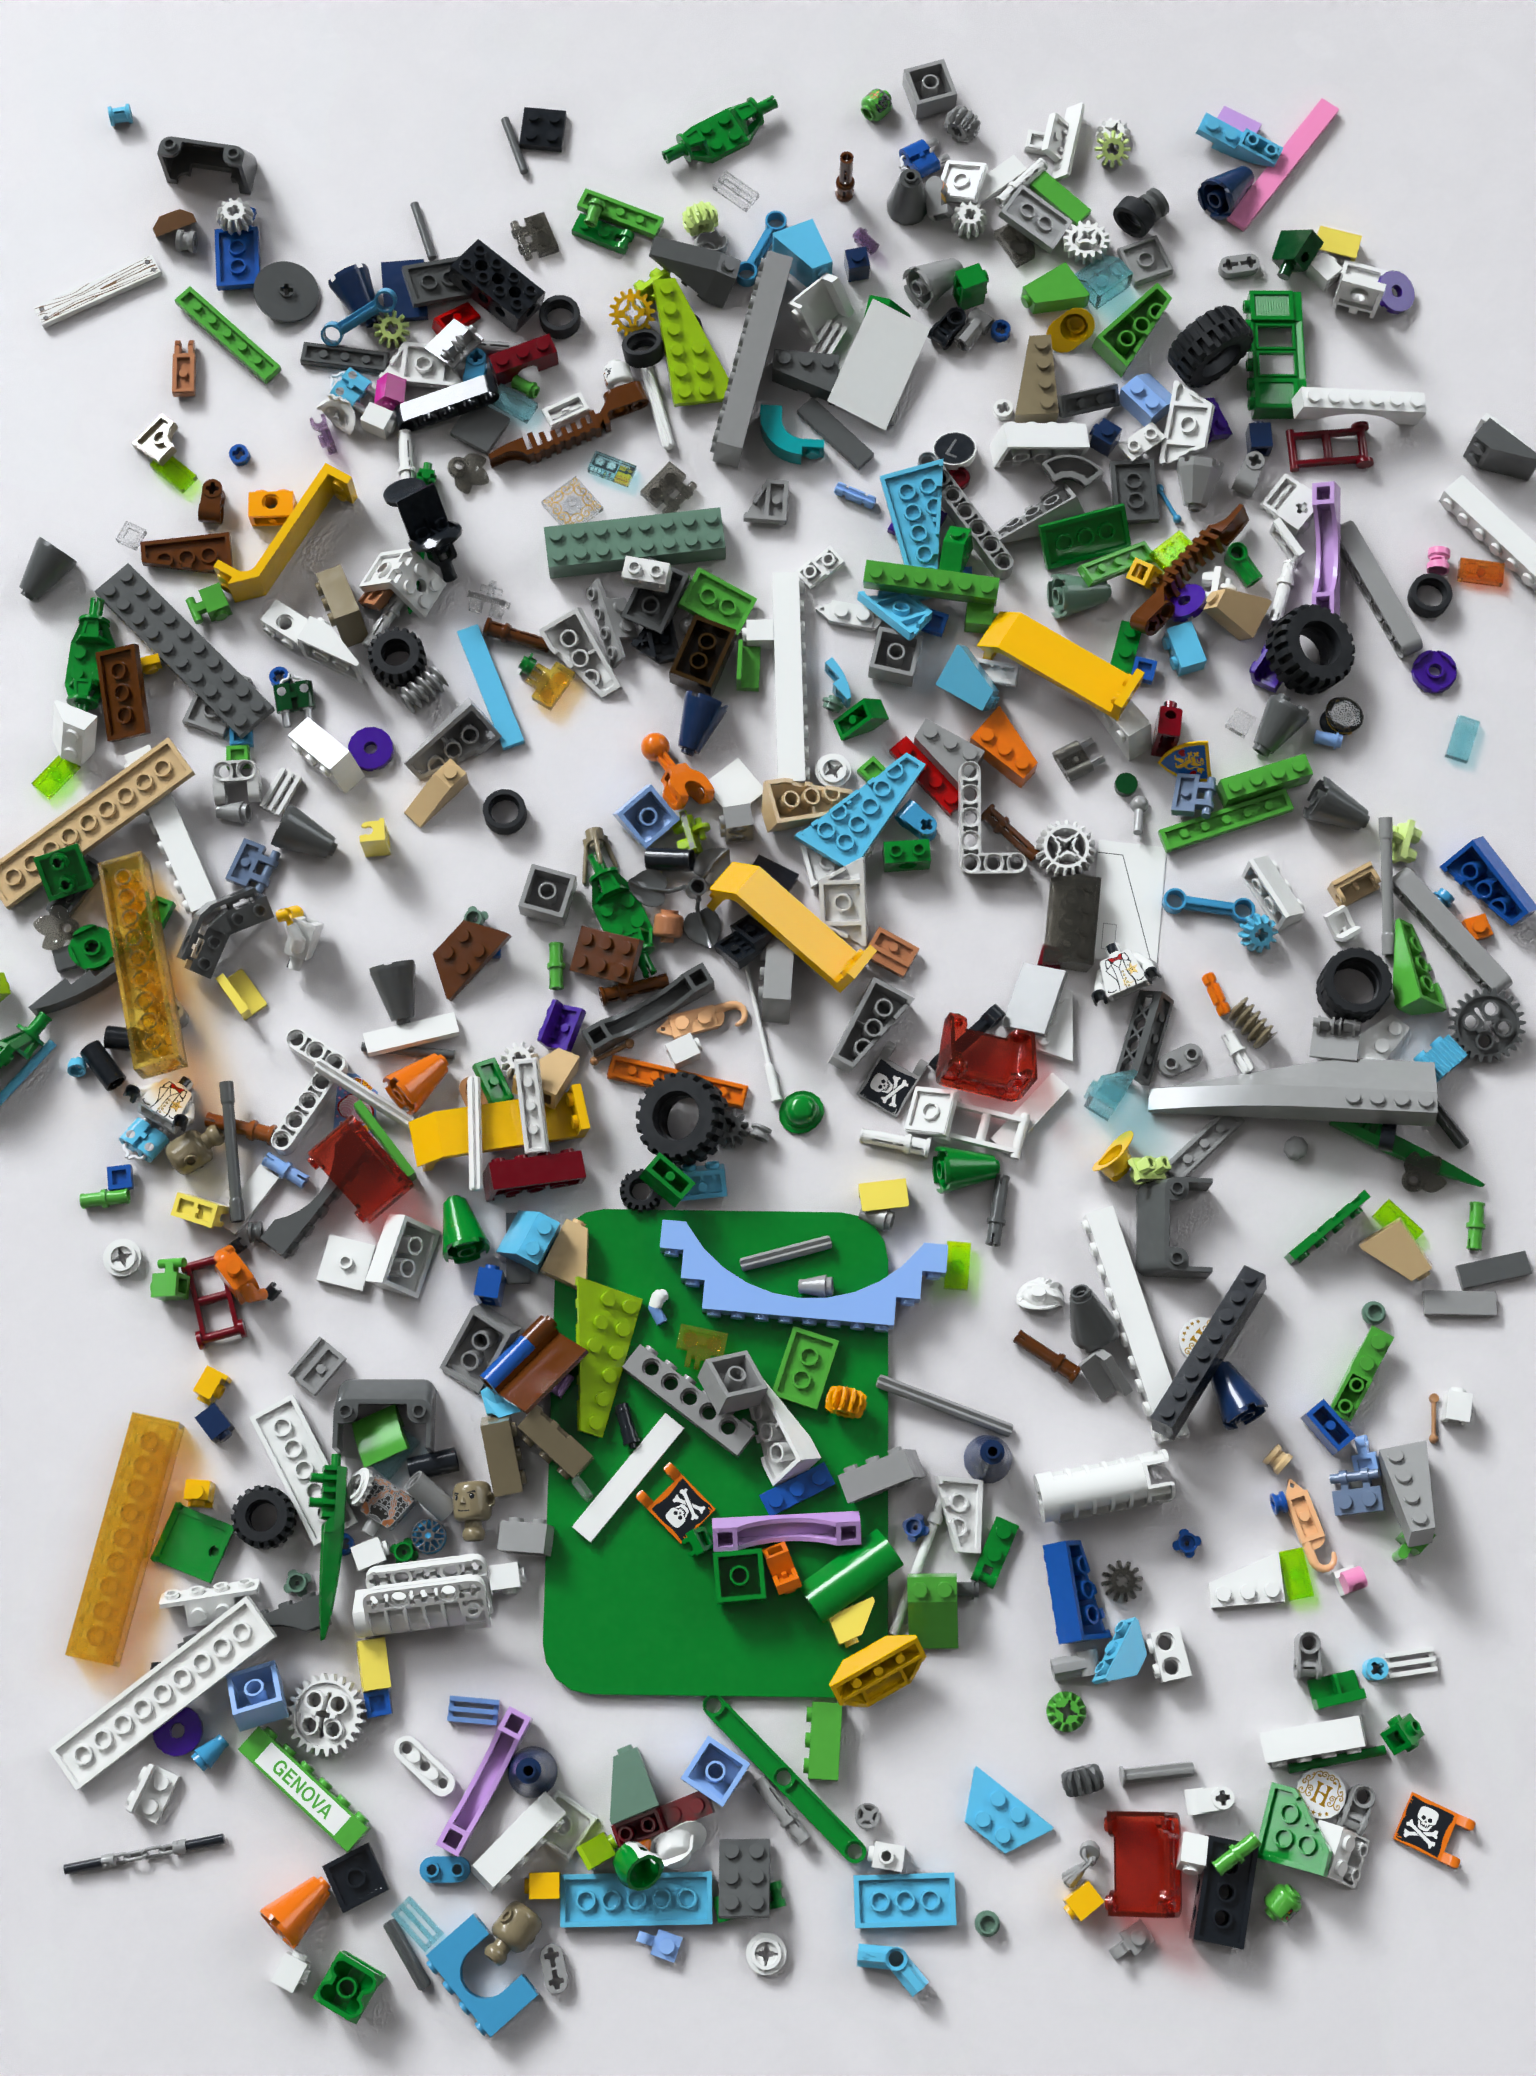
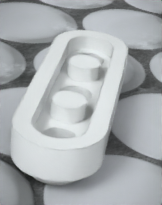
[394,1736,456,1796]

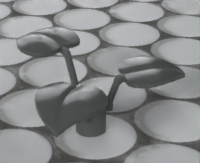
[628,847,730,948]

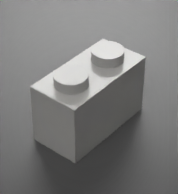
[497,1517,555,1557]

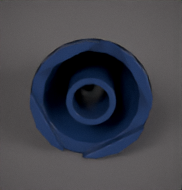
[1197,166,1254,220]
[328,263,380,328]
[678,690,728,756]
[1211,1361,1268,1430]
[964,1435,1012,1484]
[508,1746,557,1798]

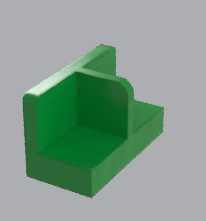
[1307,1670,1367,1710]

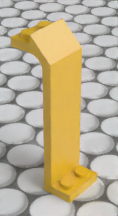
[213,463,358,603]
[977,611,1145,721]
[706,862,877,993]
[408,1083,590,1172]

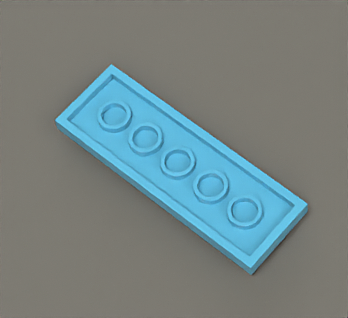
[560,1871,713,1927]

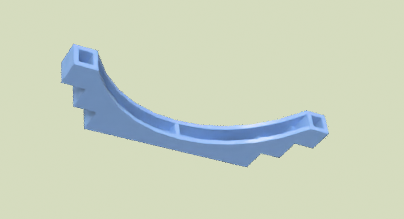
[660,1220,948,1333]

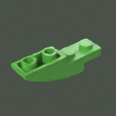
[1330,1325,1394,1422]

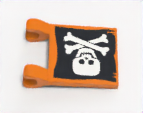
[636,1463,715,1544]
[1393,1792,1476,1869]

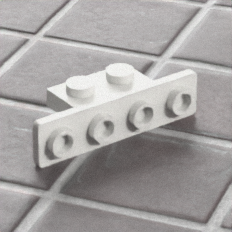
[1041,102,1085,181]
[159,1578,260,1627]

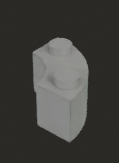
[1041,455,1104,488]

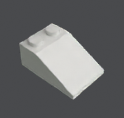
[297,616,365,684]

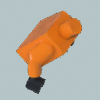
[214,1237,282,1305]

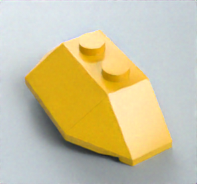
[829,1635,927,1707]

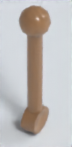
[590,1039,634,1066]
[1429,1393,1439,1444]

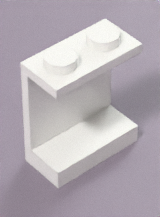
[788,273,854,343]

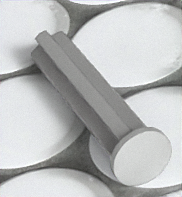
[1119,1761,1195,1787]

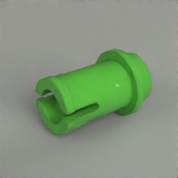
[584,198,605,228]
[511,375,540,399]

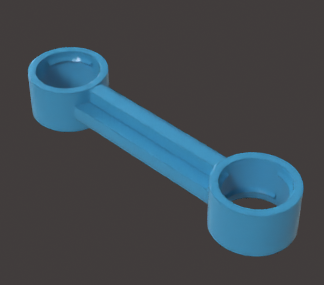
[736,211,787,287]
[321,288,397,346]
[1162,888,1255,924]

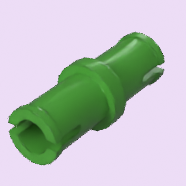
[547,942,566,990]
[80,1188,131,1209]
[1466,1201,1486,1251]
[1212,1831,1262,1876]

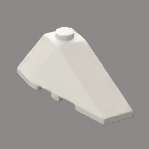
[749,1380,821,1486]

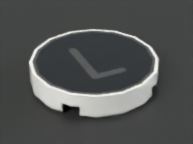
[933,431,976,470]

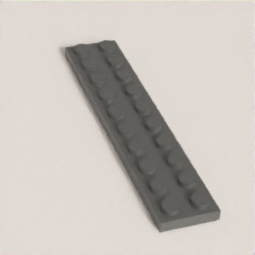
[94,563,275,739]

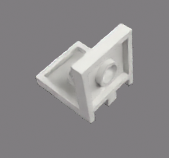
[1331,259,1387,319]
[359,548,447,618]

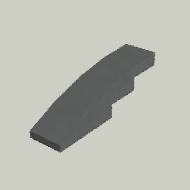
[28,962,124,1016]

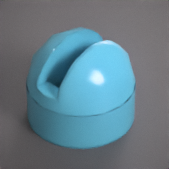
[67,1057,87,1077]

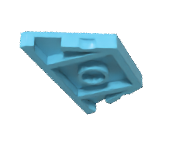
[857,591,933,641]
[964,1766,1054,1854]

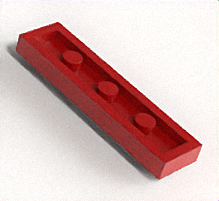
[889,736,965,817]

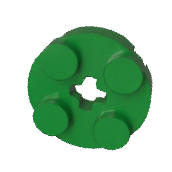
[68,924,117,972]

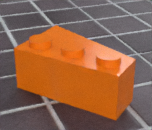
[970,706,1038,788]

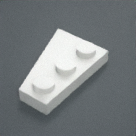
[1028,988,1073,1064]
[1208,1552,1285,1608]

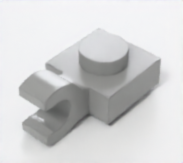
[1109,1919,1155,1959]

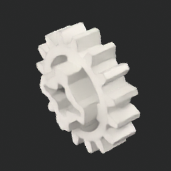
[1063,220,1110,264]

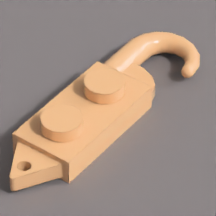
[656,1001,748,1040]
[1285,1479,1337,1573]

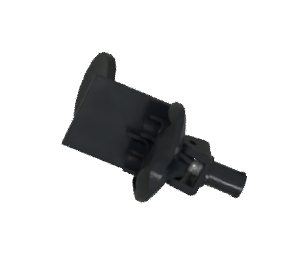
[383,478,462,582]

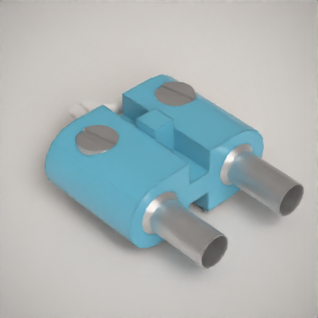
[329,367,376,415]
[119,1117,171,1163]

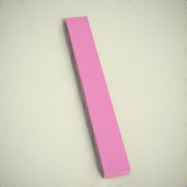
[1226,98,1339,232]

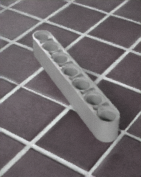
[917,452,1014,580]
[1340,520,1423,658]
[1393,867,1513,995]

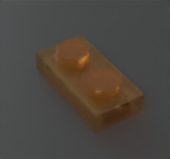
[1457,558,1505,587]

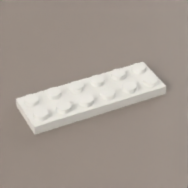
[249,1394,359,1547]

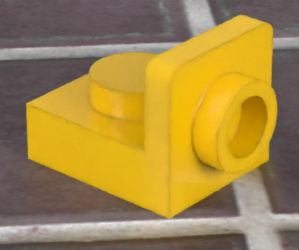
[141,653,162,674]

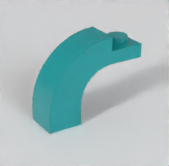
[760,404,824,465]

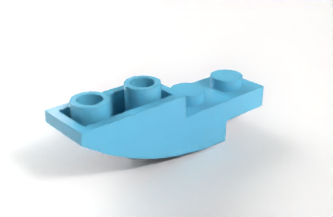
[1196,112,1283,167]

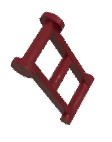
[1285,421,1374,472]
[181,1256,248,1350]

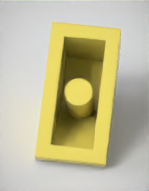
[828,1597,875,1648]

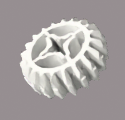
[1035,819,1096,881]

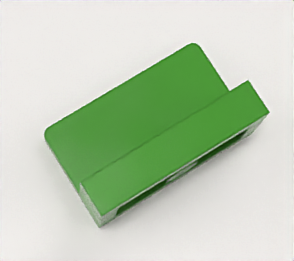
[736,639,761,692]

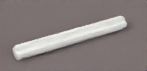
[640,366,675,450]
[313,1059,415,1130]
[467,1076,483,1191]

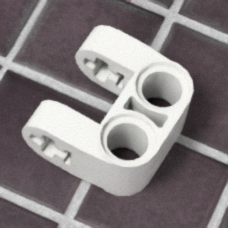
[213,759,262,805]

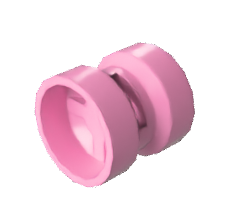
[1426,546,1451,576]

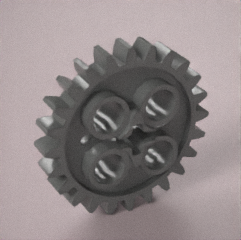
[1448,987,1526,1063]

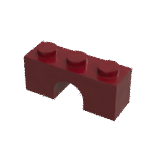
[488,334,559,387]

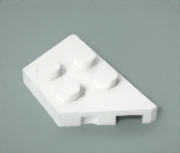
[379,341,462,389]
[1159,381,1215,466]
[819,857,868,946]

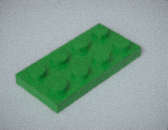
[1038,503,1132,570]

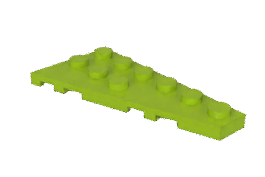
[653,278,729,407]
[575,1276,643,1438]

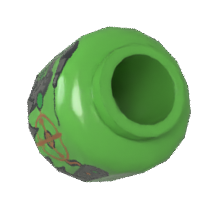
[861,88,892,121]

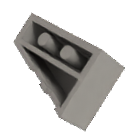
[838,1446,926,1503]

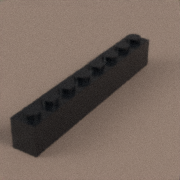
[1151,1265,1267,1441]

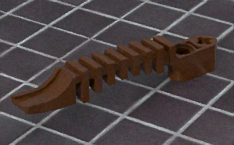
[488,381,649,468]
[1130,504,1249,636]

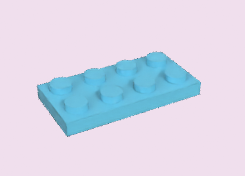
[853,1872,957,1928]

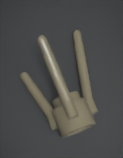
[582,827,618,885]

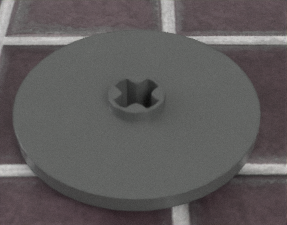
[253,261,319,323]

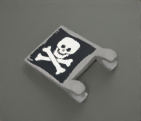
[856,1041,928,1118]

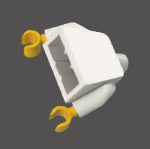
[276,905,324,971]

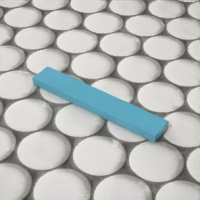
[457,624,525,751]

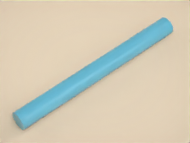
[0,1039,57,1106]

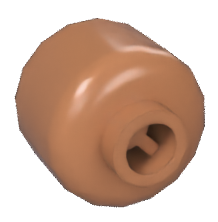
[653,909,684,943]

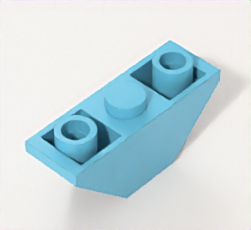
[1092,1617,1147,1685]

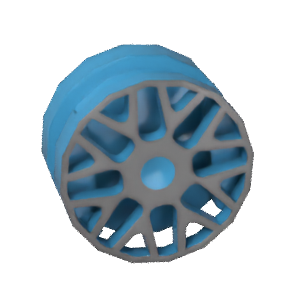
[411,1518,447,1555]

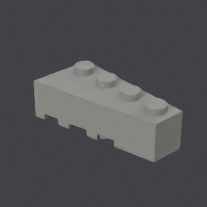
[828,977,915,1073]

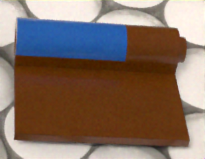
[479,1315,589,1414]

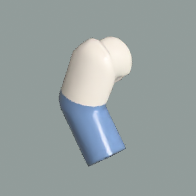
[648,1289,669,1326]

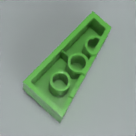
[1092,283,1172,378]

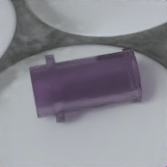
[852,227,880,255]

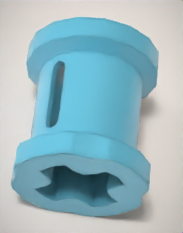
[108,104,133,126]
[1362,1657,1389,1681]

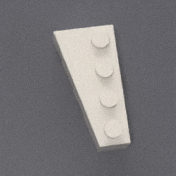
[470,1791,566,1893]

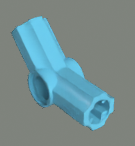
[857,1943,929,1997]

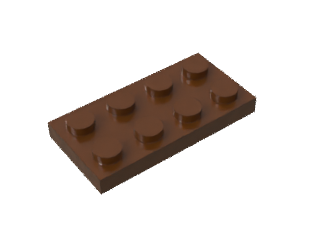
[95,644,151,742]

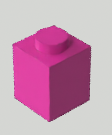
[374,372,407,411]

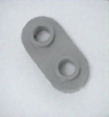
[1158,1043,1203,1078]

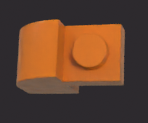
[762,1541,802,1595]

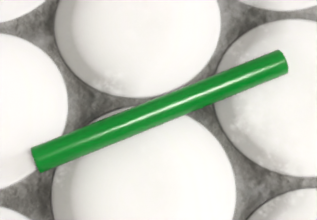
[1287,1745,1386,1774]

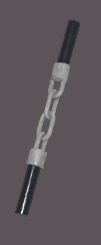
[63,1833,225,1875]

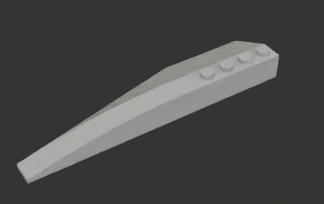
[1148,1059,1438,1126]

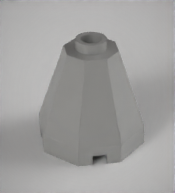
[1177,456,1224,512]

